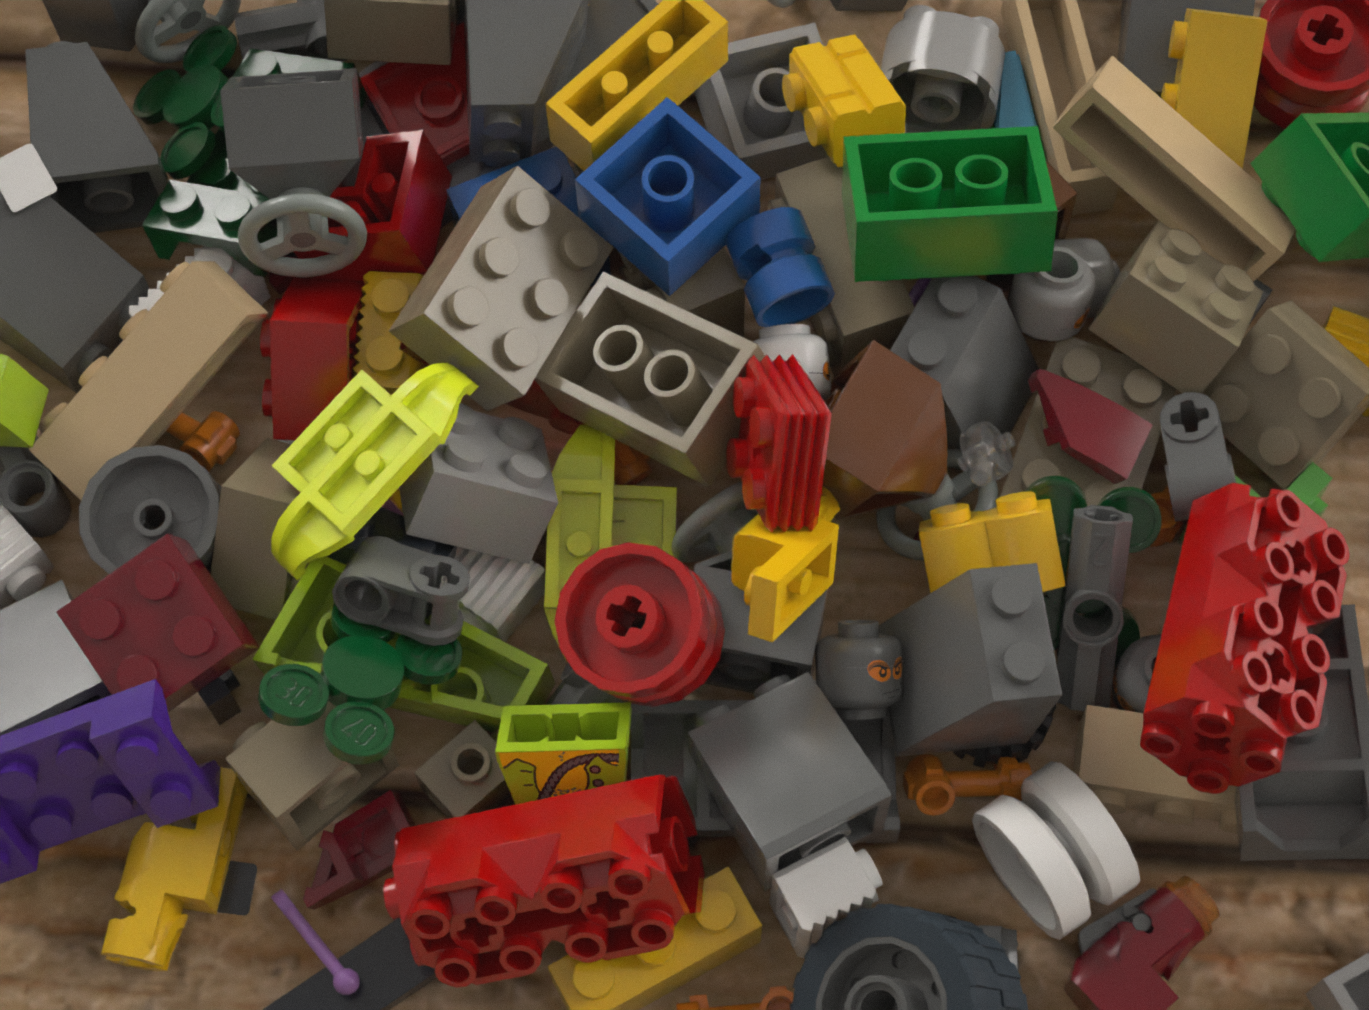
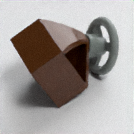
[823,340,998,561]

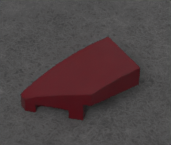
[1028,369,1153,484]
[303,790,416,910]

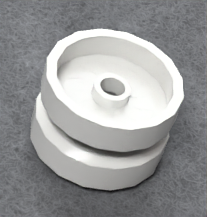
[972,761,1140,940]

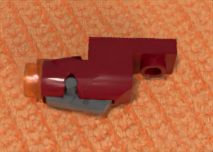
[1064,875,1220,1010]

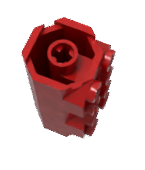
[1140,483,1350,794]
[383,774,705,988]

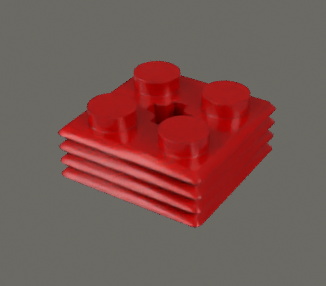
[726,354,832,532]

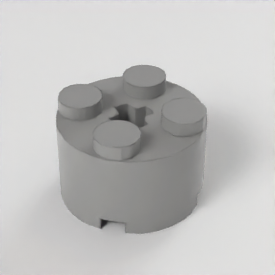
[881,5,1005,133]

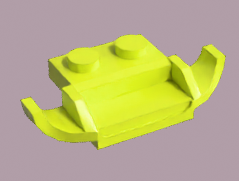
[271,363,479,581]
[544,425,677,662]

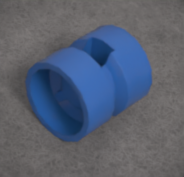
[725,207,835,328]

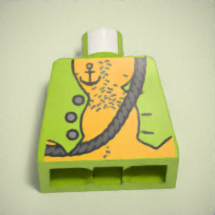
[495,702,632,805]

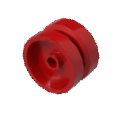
[1253,0,1369,129]
[554,542,725,707]

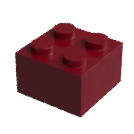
[56,533,259,712]

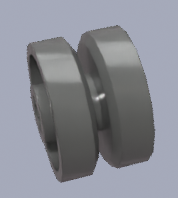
[79,445,221,575]

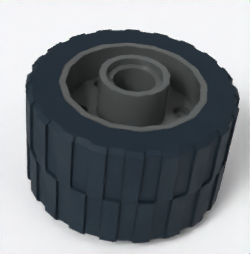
[790,904,1028,1010]

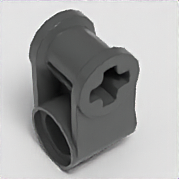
[1160,392,1236,522]
[332,536,470,646]

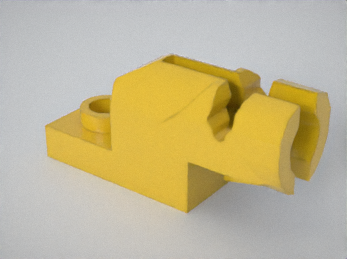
[731,486,840,643]
[101,767,248,971]

